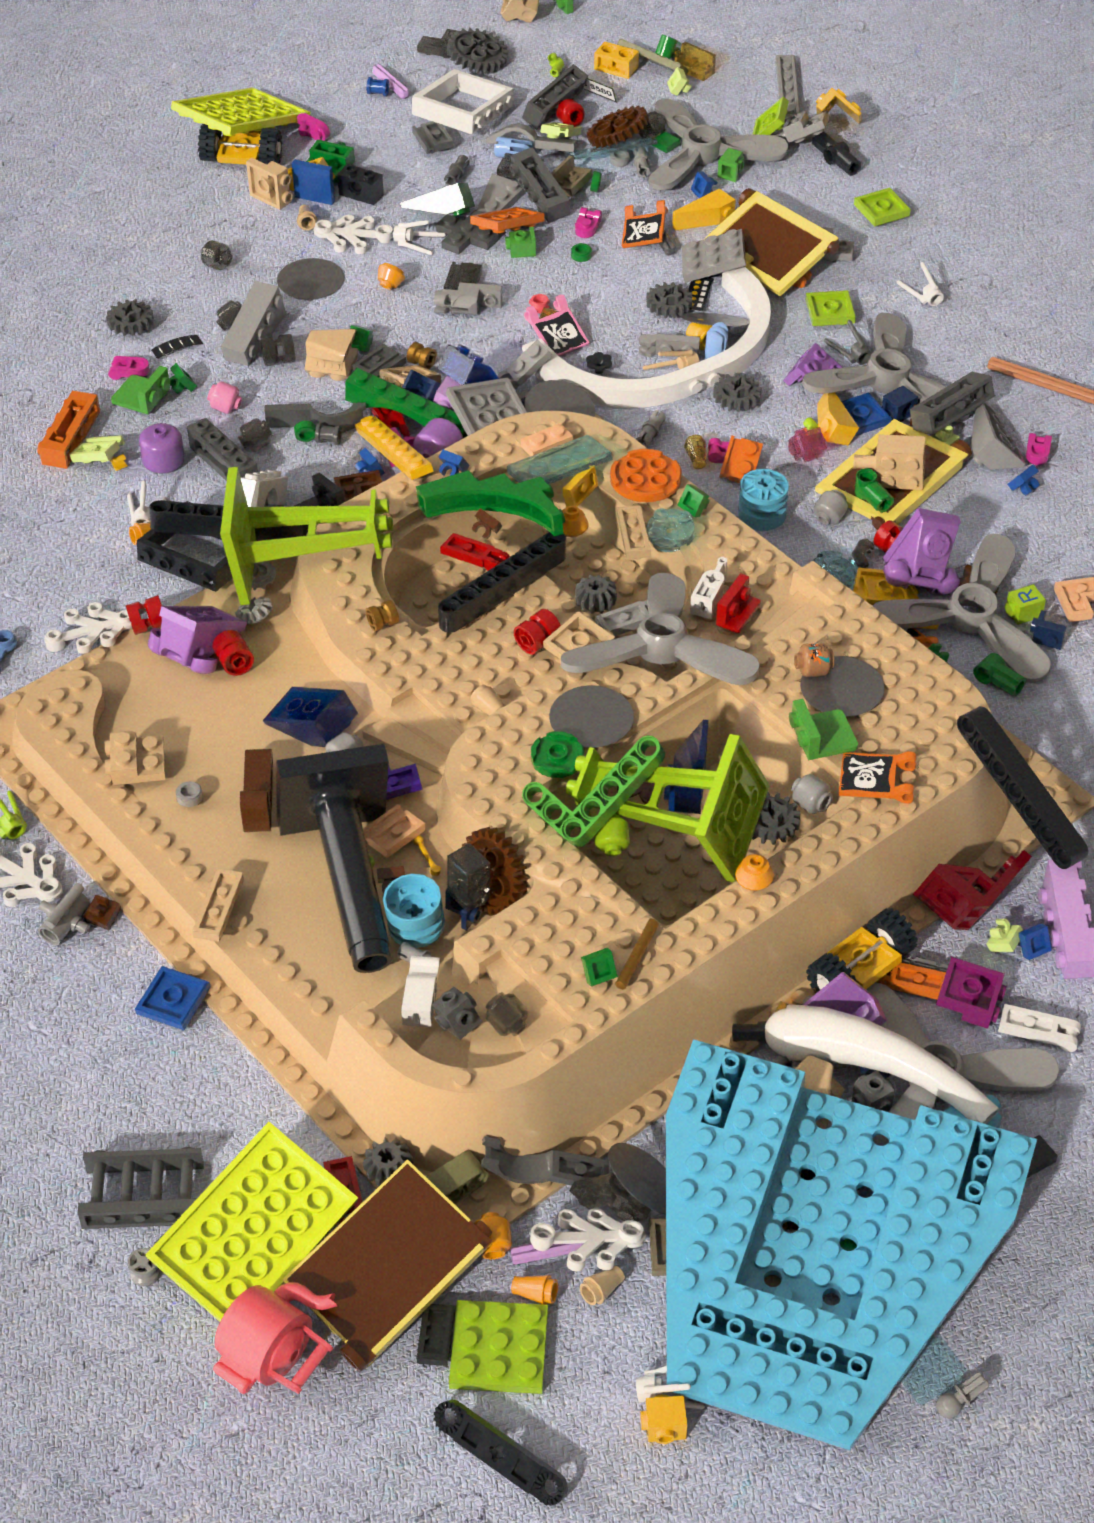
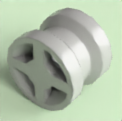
[128,1248,160,1287]

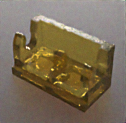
[674,42,716,81]

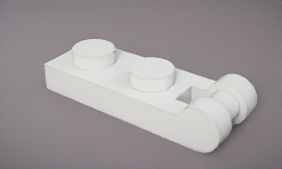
[998,1004,1081,1052]

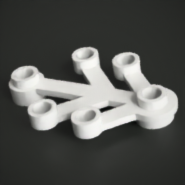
[313,215,393,254]
[45,602,132,654]
[0,843,63,906]
[530,1208,646,1271]

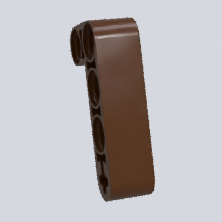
[240,749,273,832]

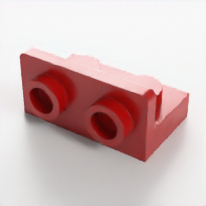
[716,573,761,633]

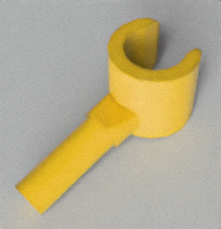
[109,454,128,471]

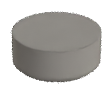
[610,149,630,167]
[176,781,203,807]

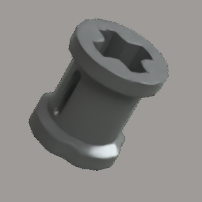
[315,423,342,445]

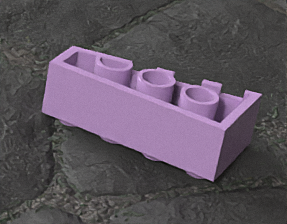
[1038,860,1094,979]

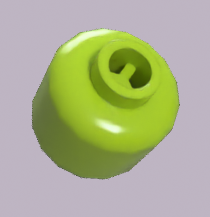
[594,814,630,856]

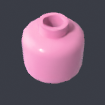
[207,381,242,414]

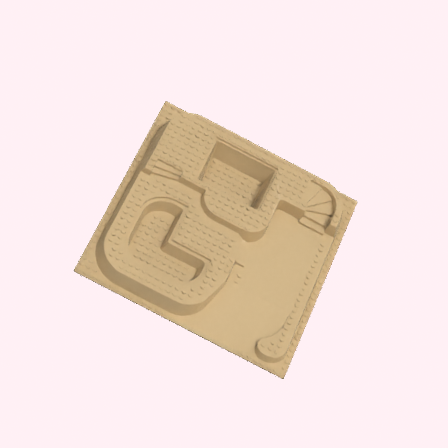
[0,411,1094,1225]

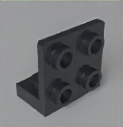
[294,472,345,506]

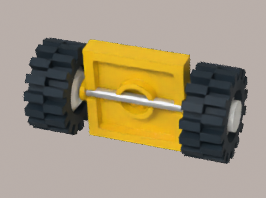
[198,124,283,165]
[806,908,918,994]

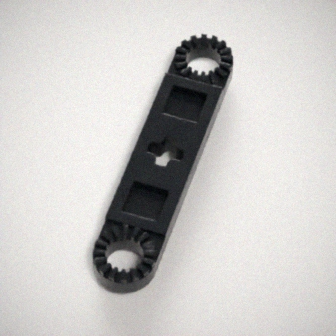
[433,1399,568,1506]

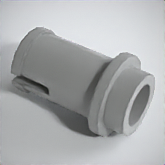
[397,942,433,963]

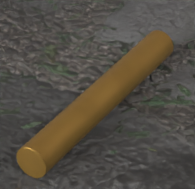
[615,919,659,990]

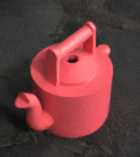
[213,1282,338,1394]

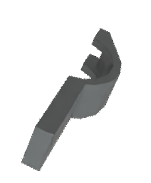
[264,402,367,433]
[481,1136,609,1192]

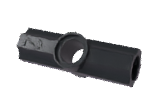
[812,131,861,176]

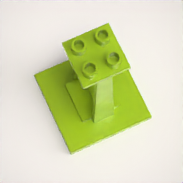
[220,467,393,605]
[566,734,770,882]

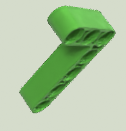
[522,735,665,847]

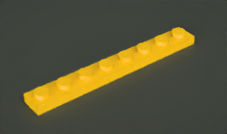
[355,416,434,480]

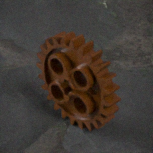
[587,105,649,148]
[459,827,528,916]

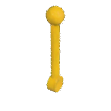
[413,835,441,876]

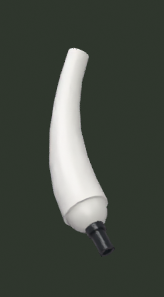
[732,1004,999,1124]

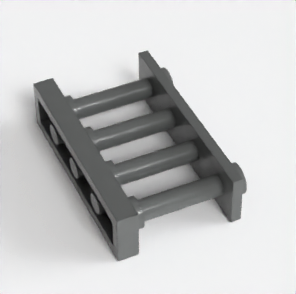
[78,1147,204,1229]

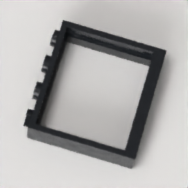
[137,501,233,592]

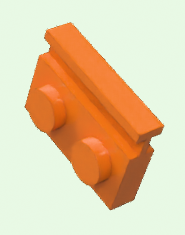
[719,435,763,483]

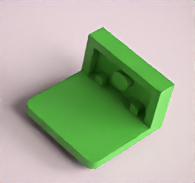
[111,366,171,415]
[789,699,858,761]

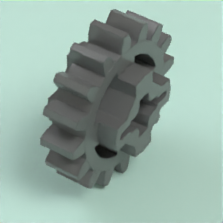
[646,282,692,318]
[106,299,154,336]
[713,373,762,412]
[752,792,800,845]

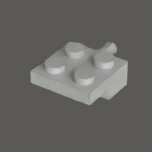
[775,111,830,143]

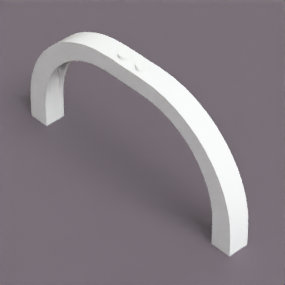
[522,266,771,408]

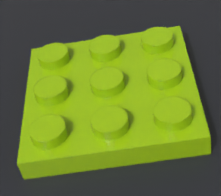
[449,1300,548,1394]

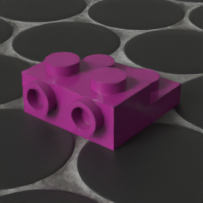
[936,957,1007,1029]

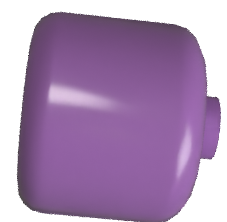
[413,418,463,458]
[139,423,184,474]

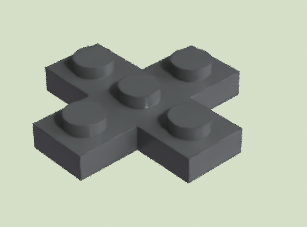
[436,210,499,254]

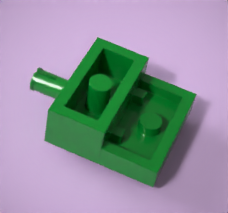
[306,140,355,183]

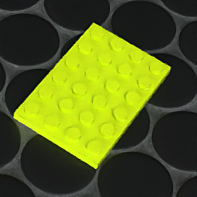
[171,87,311,136]
[146,1122,358,1321]

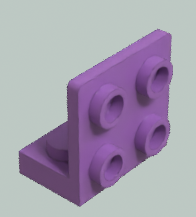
[783,342,843,395]
[803,972,887,1026]

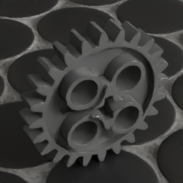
[446,27,509,74]

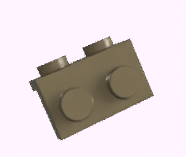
[551,156,593,197]

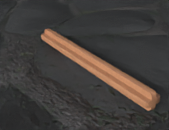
[987,357,1094,405]

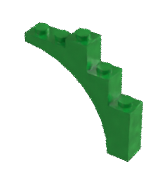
[416,470,565,536]

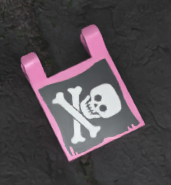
[524,295,590,356]

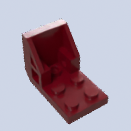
[913,850,1032,930]

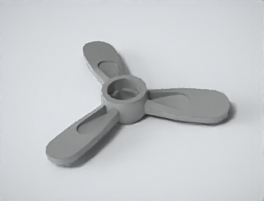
[648,99,788,190]
[802,313,970,422]
[873,533,1051,683]
[561,573,760,685]
[866,982,1059,1146]

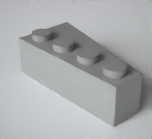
[221,281,286,366]

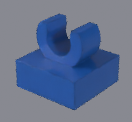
[691,171,718,198]
[355,447,385,476]
[439,449,470,476]
[1007,464,1040,496]
[1018,923,1052,960]

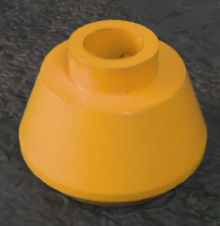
[378,263,405,290]
[562,506,589,537]
[735,854,774,891]

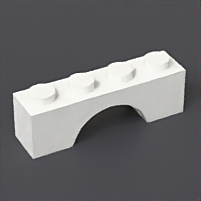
[241,470,288,507]

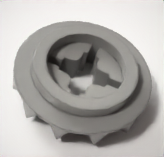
[252,561,276,591]
[235,596,273,624]

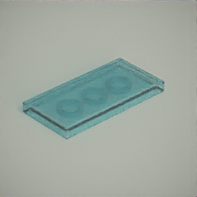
[507,435,613,484]

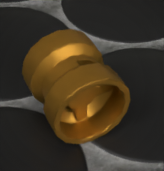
[406,342,437,369]
[366,600,399,631]

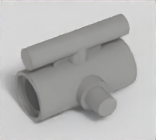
[38,883,90,945]

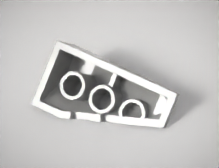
[971,402,1026,470]

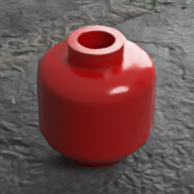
[556,99,585,127]

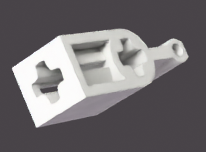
[690,557,727,619]
[401,956,440,1027]

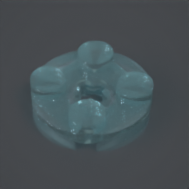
[646,508,695,552]
[813,551,858,589]

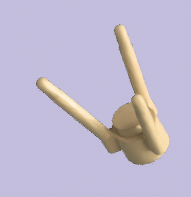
[643,350,699,370]

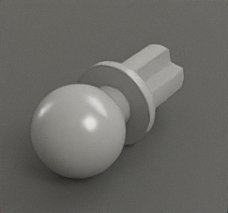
[936,1373,989,1419]

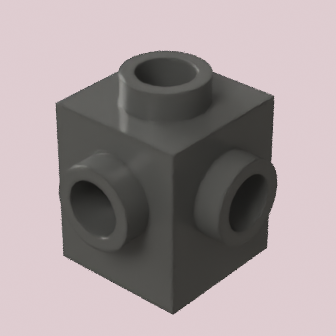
[431,987,482,1040]
[851,1071,895,1112]

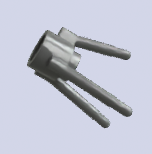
[824,320,872,365]

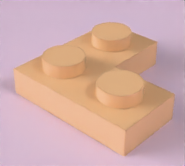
[1054,577,1094,622]

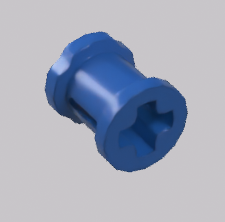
[366,77,390,97]

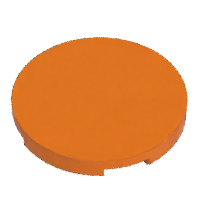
[610,449,682,502]

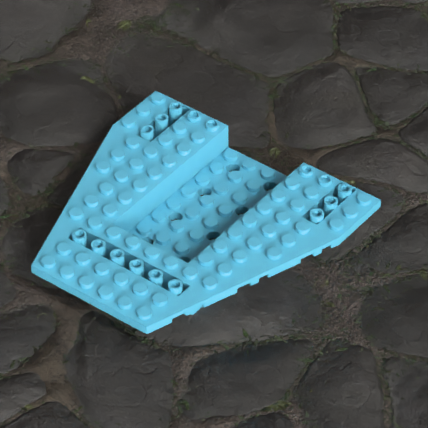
[666,1039,1037,1450]

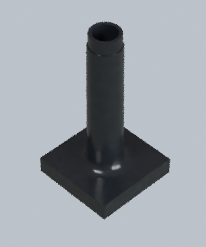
[276,743,392,973]

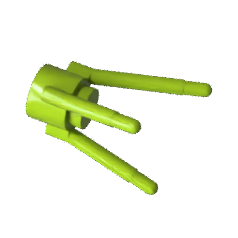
[0,790,27,839]

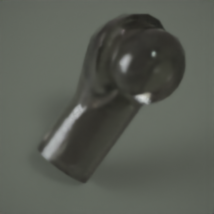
[852,539,874,568]

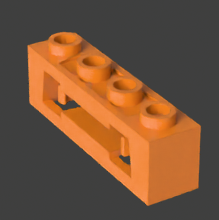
[37,390,100,469]

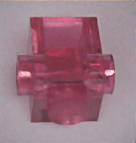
[788,427,827,462]

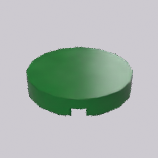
[531,731,584,778]

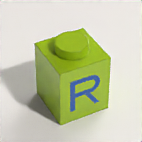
[1005,584,1046,625]

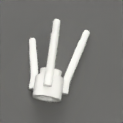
[393,220,446,255]
[897,262,944,306]
[127,481,167,526]
[636,1365,705,1409]

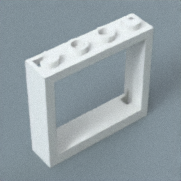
[412,69,514,134]

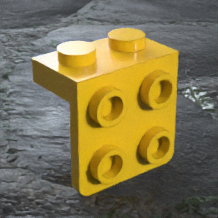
[816,88,862,123]

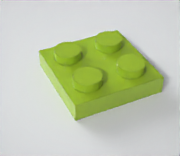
[752,96,789,135]
[854,187,911,227]
[805,290,855,326]

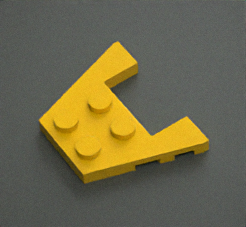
[853,568,939,629]

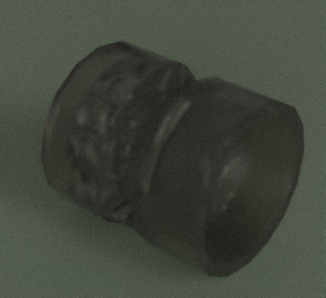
[260,334,296,367]

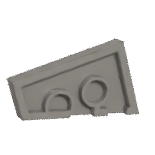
[477,173,526,213]

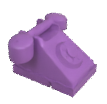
[883,508,961,595]
[148,606,247,674]

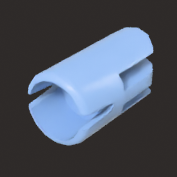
[494,136,533,159]
[704,322,728,359]

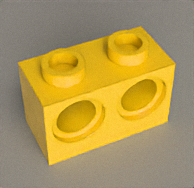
[594,41,639,79]

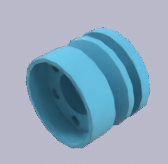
[738,469,789,531]
[383,874,445,948]

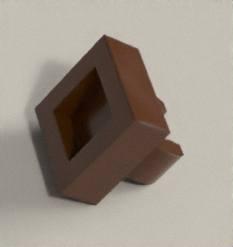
[472,508,502,540]
[377,866,405,894]
[83,895,121,930]

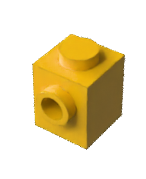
[640,1394,687,1444]

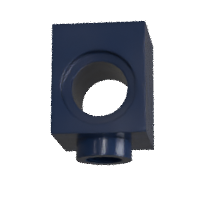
[882,386,918,422]

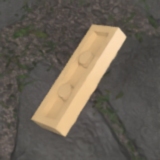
[617,505,651,560]
[192,868,244,942]

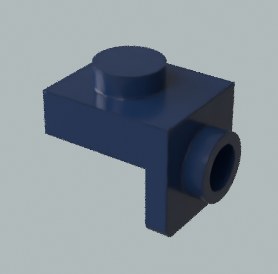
[402,370,441,402]
[1030,610,1067,650]
[445,883,482,931]

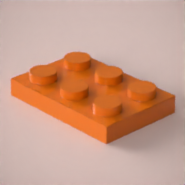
[471,207,544,233]

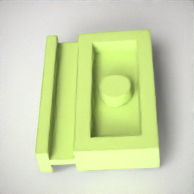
[541,122,582,139]
[69,435,125,463]

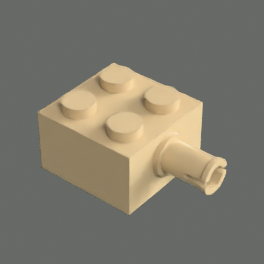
[853,434,926,490]

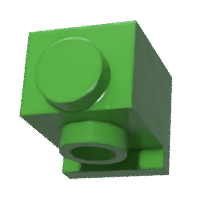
[717,148,744,182]
[505,227,536,258]

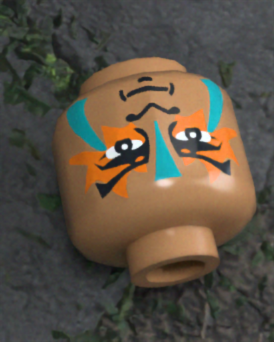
[794,642,834,677]

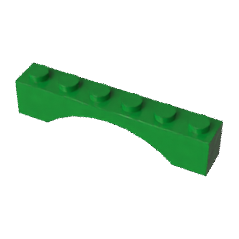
[345,368,468,438]

